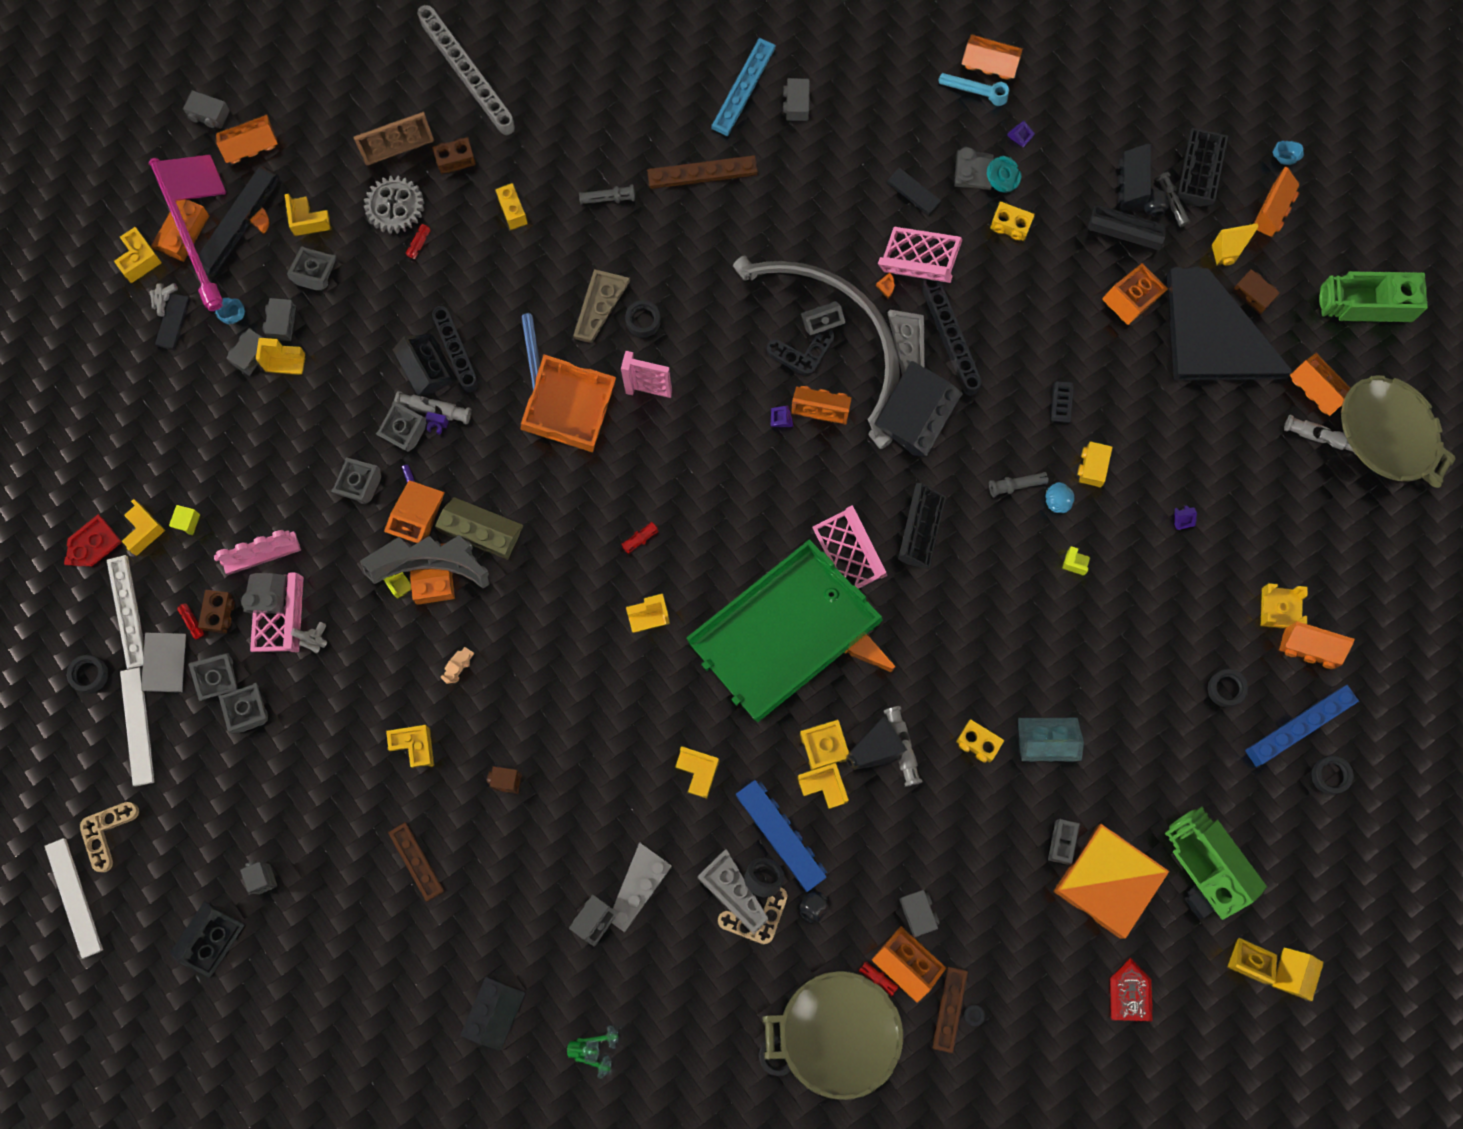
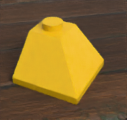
[1212,223,1259,266]

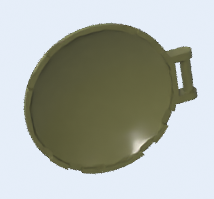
[1341,375,1455,488]
[763,972,903,1099]

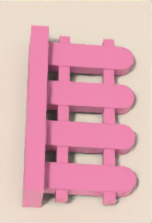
[214,530,301,575]

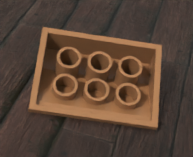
[354,112,434,165]

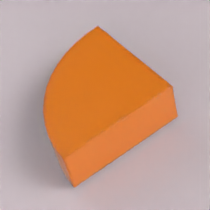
[249,208,269,234]
[876,273,894,299]

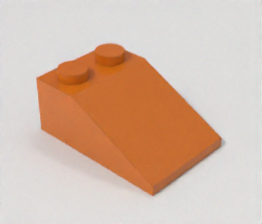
[1102,263,1168,325]
[410,543,455,605]

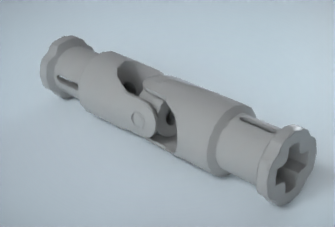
[394,391,471,424]
[1284,415,1356,455]
[884,706,922,787]

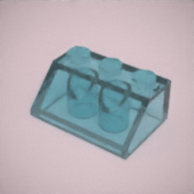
[1018,718,1084,762]

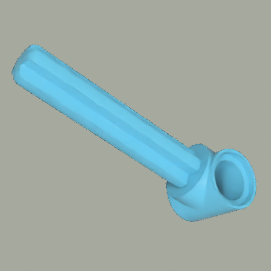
[939,73,1009,106]

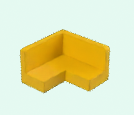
[285,194,331,236]
[114,227,162,283]
[256,338,305,374]
[122,499,165,556]
[626,594,670,633]
[386,725,434,768]
[676,746,719,799]
[797,763,849,809]

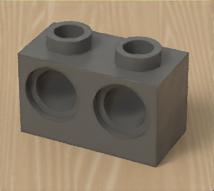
[1048,819,1079,865]

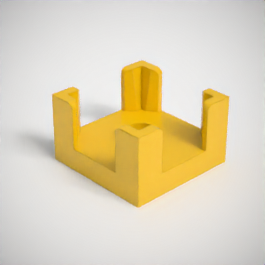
[1261,584,1308,628]
[800,720,849,771]

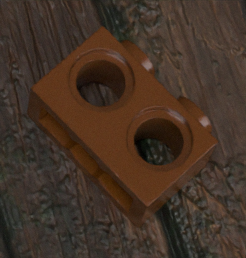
[433,137,476,174]
[198,590,235,634]
[487,767,522,794]

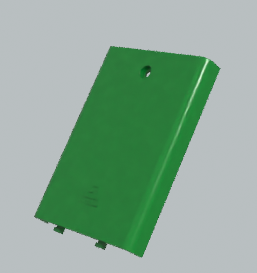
[687,539,882,723]

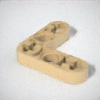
[80,802,139,873]
[718,888,787,944]

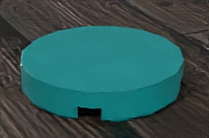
[987,156,1021,193]

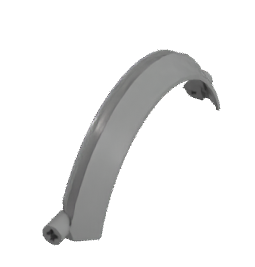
[733,256,900,449]

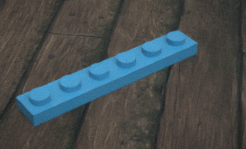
[712,38,775,136]

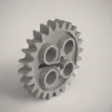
[364,176,424,234]

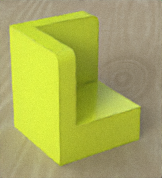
[169,505,200,535]
[1062,546,1090,575]
[383,572,412,599]

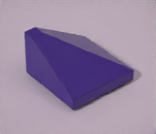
[1007,121,1035,147]
[771,405,793,427]

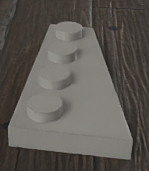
[611,843,672,932]
[698,849,768,934]

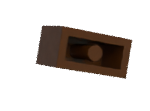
[1232,269,1280,315]

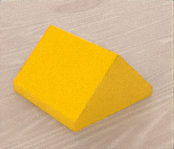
[1228,938,1277,984]
[1272,948,1324,1001]

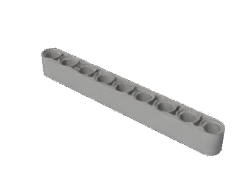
[418,5,515,135]

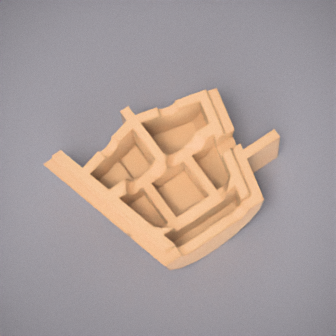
[441,647,474,684]

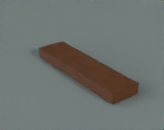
[388,822,445,902]
[932,967,968,1053]

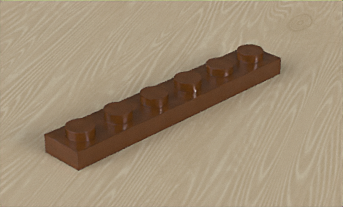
[647,155,757,189]

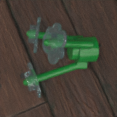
[567,1026,618,1078]

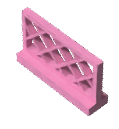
[878,227,963,283]
[621,351,672,398]
[812,505,888,589]
[250,573,304,652]

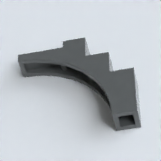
[360,535,489,588]

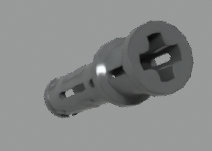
[1154,172,1190,227]
[579,184,635,204]
[989,472,1048,497]

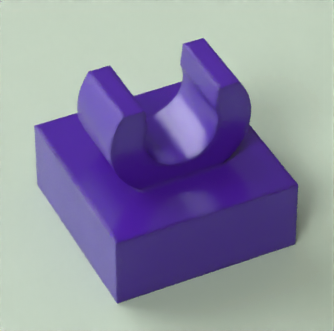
[426,412,449,435]
[1174,506,1197,530]

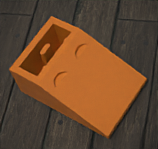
[384,480,445,543]

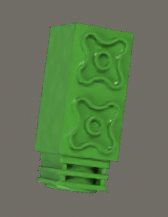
[1320,272,1427,322]
[1165,807,1267,920]

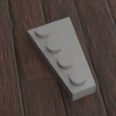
[887,310,924,376]

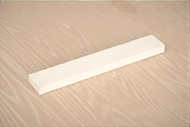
[107,555,144,670]
[120,668,155,786]
[45,838,103,959]

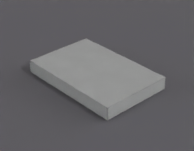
[141,633,186,692]

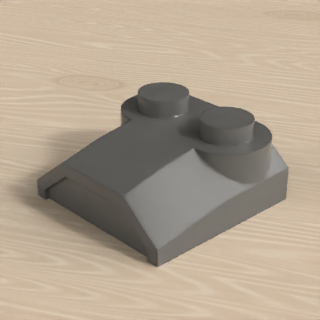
[955,147,994,189]
[287,246,337,290]
[376,401,426,452]
[331,457,381,504]
[241,573,287,614]
[189,653,238,701]
[219,683,268,733]

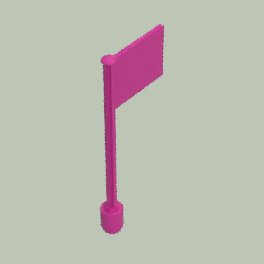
[149,155,226,311]

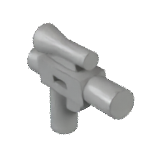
[150,283,178,316]
[291,622,327,653]

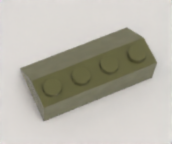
[435,497,523,560]

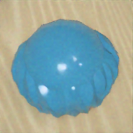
[1273,141,1304,165]
[215,298,245,324]
[1045,482,1075,513]

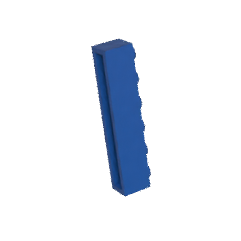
[1245,685,1359,767]
[736,780,827,893]

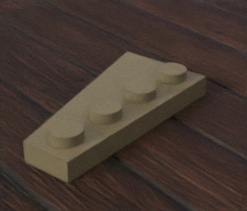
[573,269,630,343]

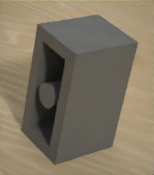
[783,79,809,121]
[183,91,230,129]
[263,298,296,341]
[801,301,845,335]
[227,329,263,376]
[240,860,278,894]
[900,890,939,937]
[569,895,618,947]

